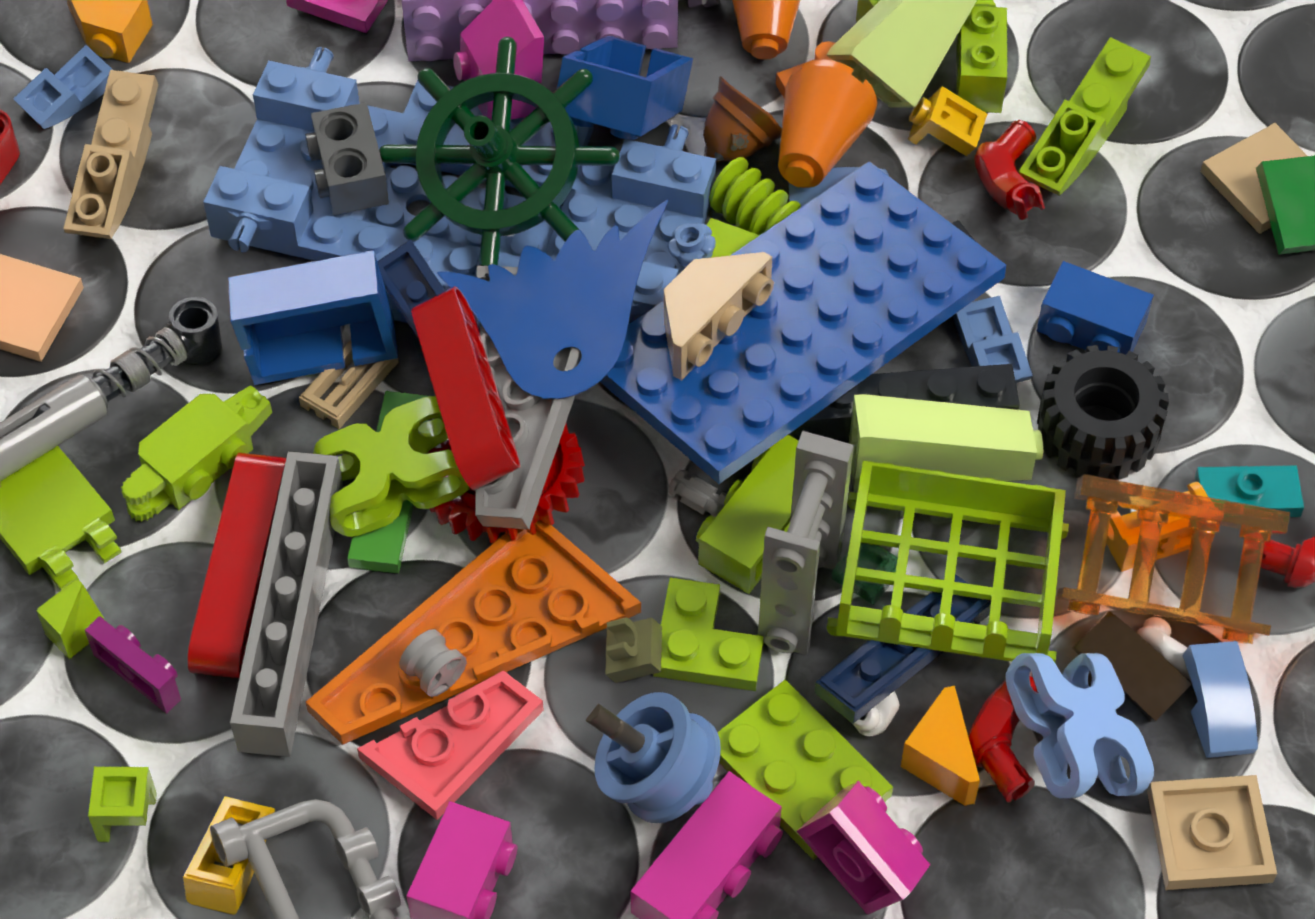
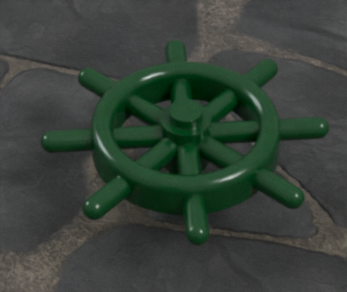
[379,36,620,266]

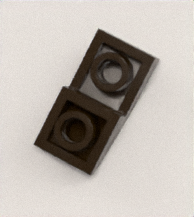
[1072,611,1191,722]

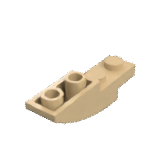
[63,70,159,239]

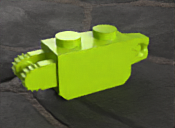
[121,385,272,522]

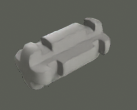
[669,470,727,517]

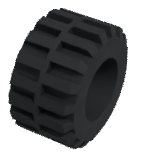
[1037,345,1169,481]

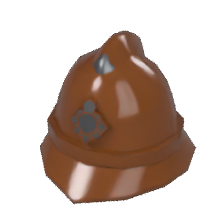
[703,76,782,163]

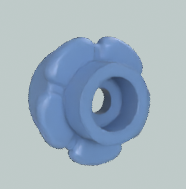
[668,223,716,267]

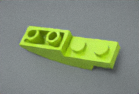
[1019,37,1151,196]

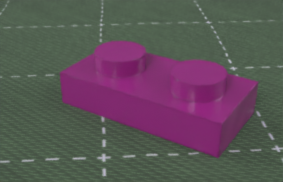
[85,616,181,714]

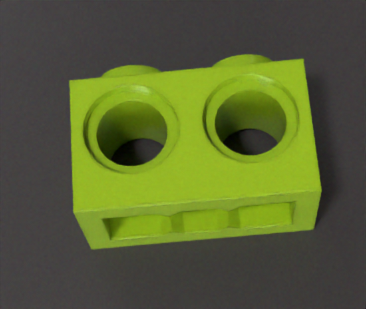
[956,6,1007,113]

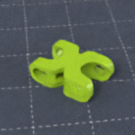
[313,396,469,537]

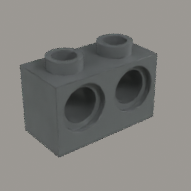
[305,102,389,215]

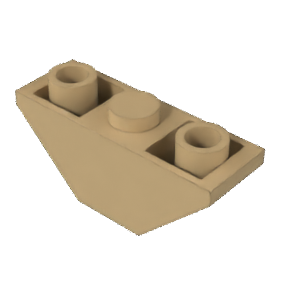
[664,252,774,381]

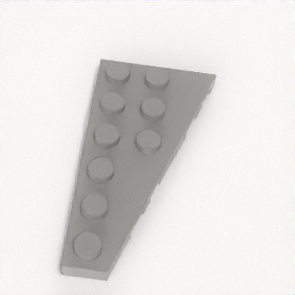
[475,266,582,529]

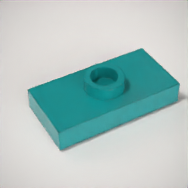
[1195,465,1304,518]

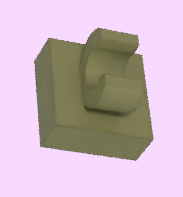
[605,617,662,683]

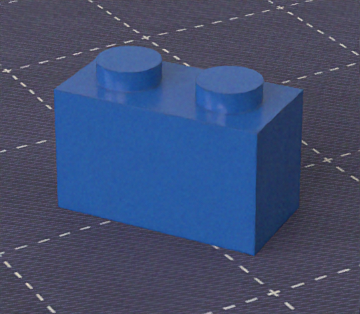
[1036,261,1154,355]

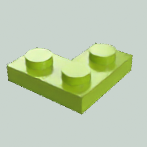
[653,577,764,691]

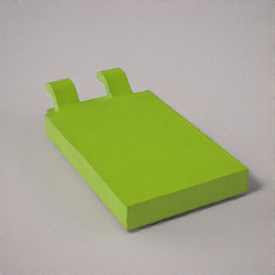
[0,446,122,590]

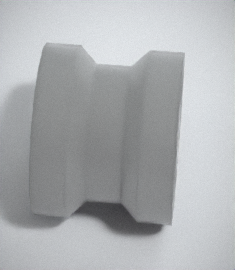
[399,629,467,697]

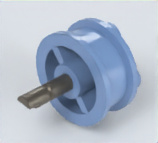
[585,692,721,823]

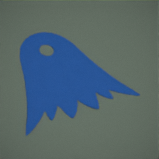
[437,200,668,399]

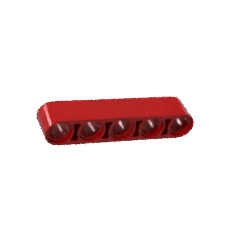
[411,286,521,491]
[188,453,286,679]

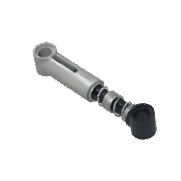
[0,297,222,487]

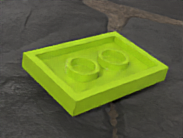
[717,680,893,860]

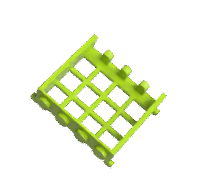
[827,461,1069,662]

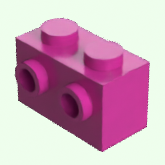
[406,801,518,919]

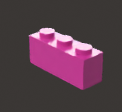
[630,771,783,919]

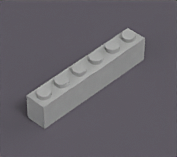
[230,451,344,757]

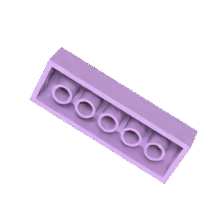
[402,0,678,62]

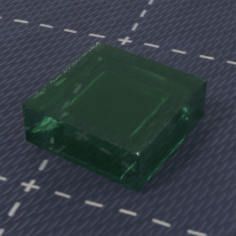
[832,543,898,605]

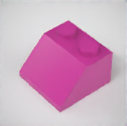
[454,0,544,120]
[797,780,930,915]

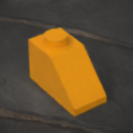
[67,0,153,63]

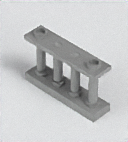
[758,431,854,656]

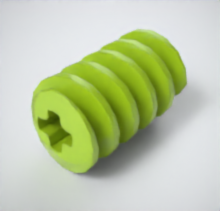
[709,157,801,235]

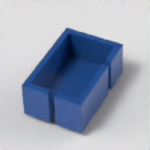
[557,35,693,140]
[228,250,398,385]

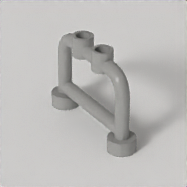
[210,799,401,919]

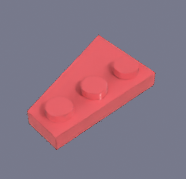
[357,671,544,820]

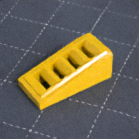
[183,796,275,915]

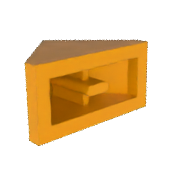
[900,686,980,806]

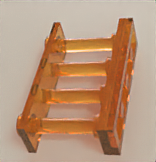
[1057,475,1290,645]

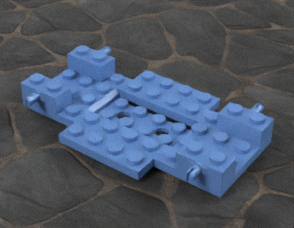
[203,47,716,333]

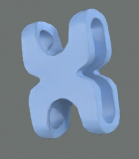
[1006,653,1154,798]

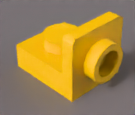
[908,86,988,156]

